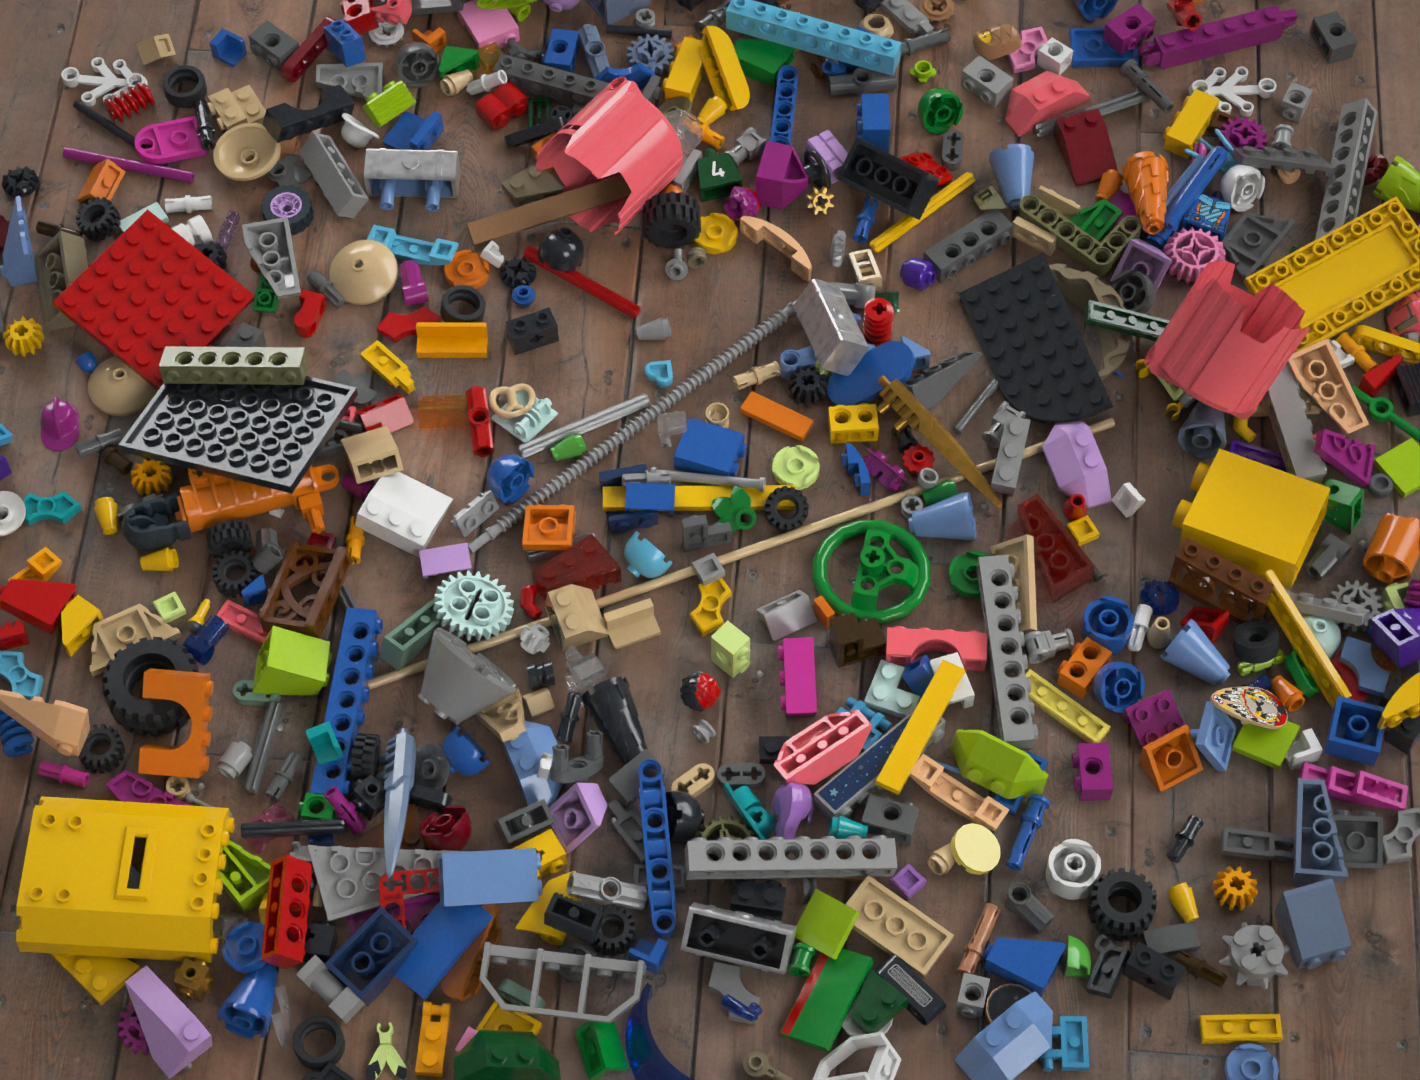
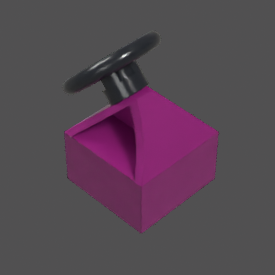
[756,141,831,209]

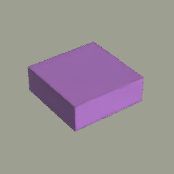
[890,863,927,900]

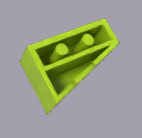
[219,840,271,914]

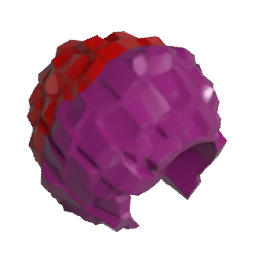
[724,186,760,222]

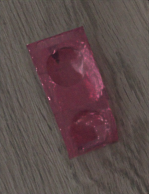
[245,803,295,854]

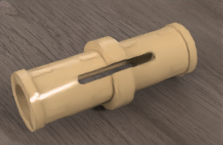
[732,361,781,391]

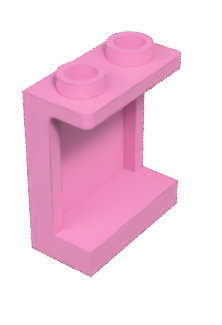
[457,0,520,57]

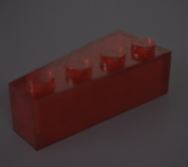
[1017,493,1094,603]

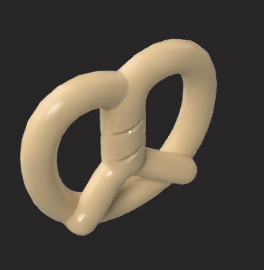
[489,383,536,419]

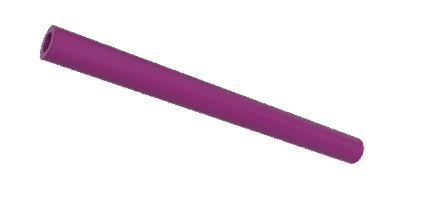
[62,147,195,183]

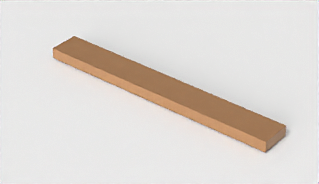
[467,174,631,246]

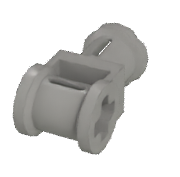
[724,127,768,168]
[982,401,1026,448]
[1024,628,1075,664]

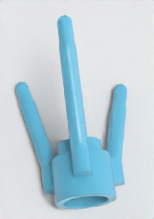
[1184,129,1239,174]

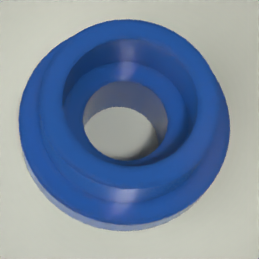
[512,285,535,308]

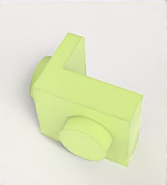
[1381,582,1409,613]

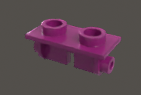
[862,448,908,492]

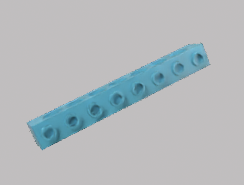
[726,0,902,76]

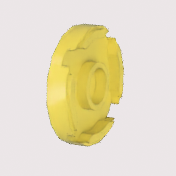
[951,823,1000,875]

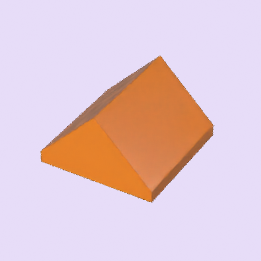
[1138,724,1203,792]

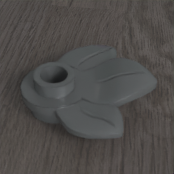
[267,155,313,187]
[334,369,377,405]

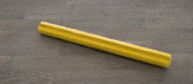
[869,172,975,253]

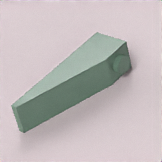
[379,599,445,671]

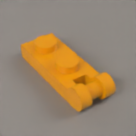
[415,1001,451,1077]

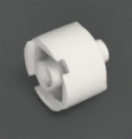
[1046,839,1101,900]

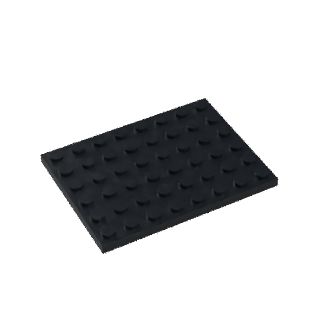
[119,376,358,493]

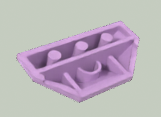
[1042,420,1112,509]

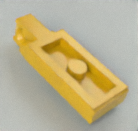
[360,340,416,395]

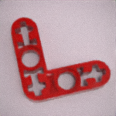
[379,868,440,929]

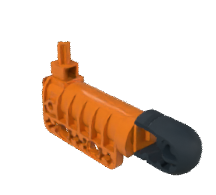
[123,464,340,550]

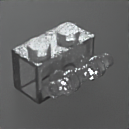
[565,646,606,708]

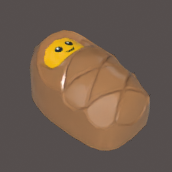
[972,24,1021,60]

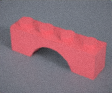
[885,626,987,671]

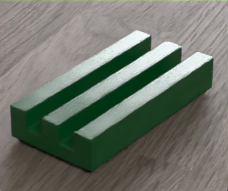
[528,98,551,128]

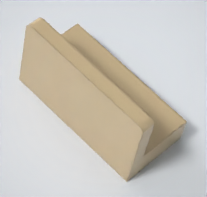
[604,598,660,649]

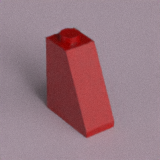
[0,579,77,635]

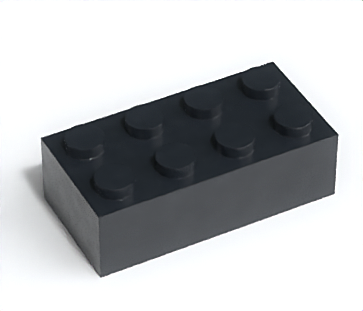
[836,137,940,220]

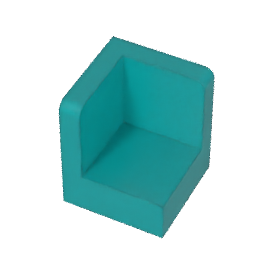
[305,721,344,766]

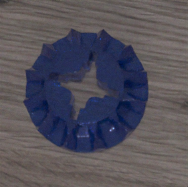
[1140,579,1180,616]

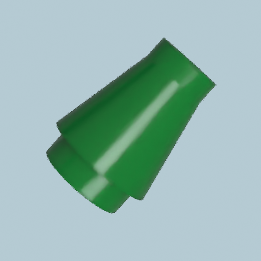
[922,479,958,506]

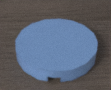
[1223,1043,1279,1080]

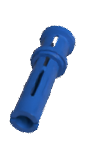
[1006,794,1050,871]

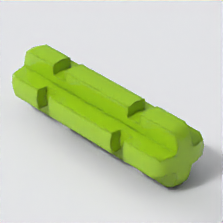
[1236,649,1285,676]

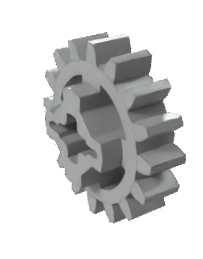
[1330,580,1384,632]

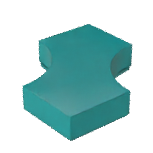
[22,491,82,526]

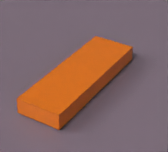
[740,391,814,442]

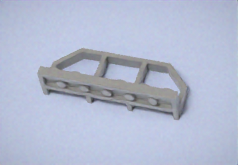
[480,942,647,1024]

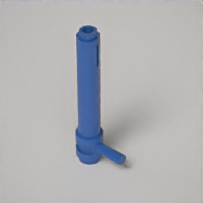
[1146,146,1228,249]

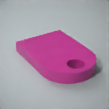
[135,116,208,165]

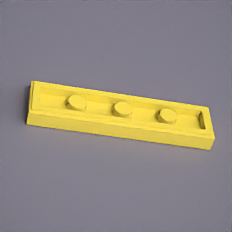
[1025,669,1111,743]

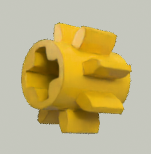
[806,186,834,215]

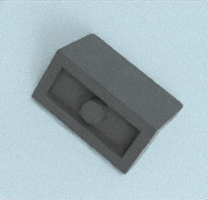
[609,749,666,809]

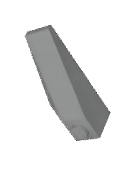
[242,217,301,299]

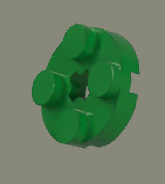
[948,551,997,599]

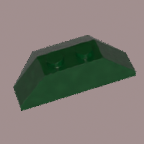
[452,1030,561,1080]

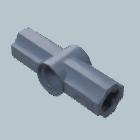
[578,23,610,79]

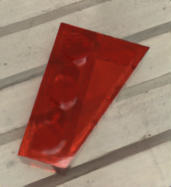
[532,534,622,601]

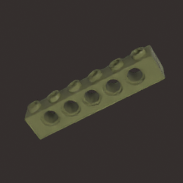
[159,346,309,385]

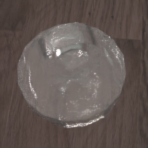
[664,109,703,154]

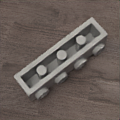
[299,132,369,218]

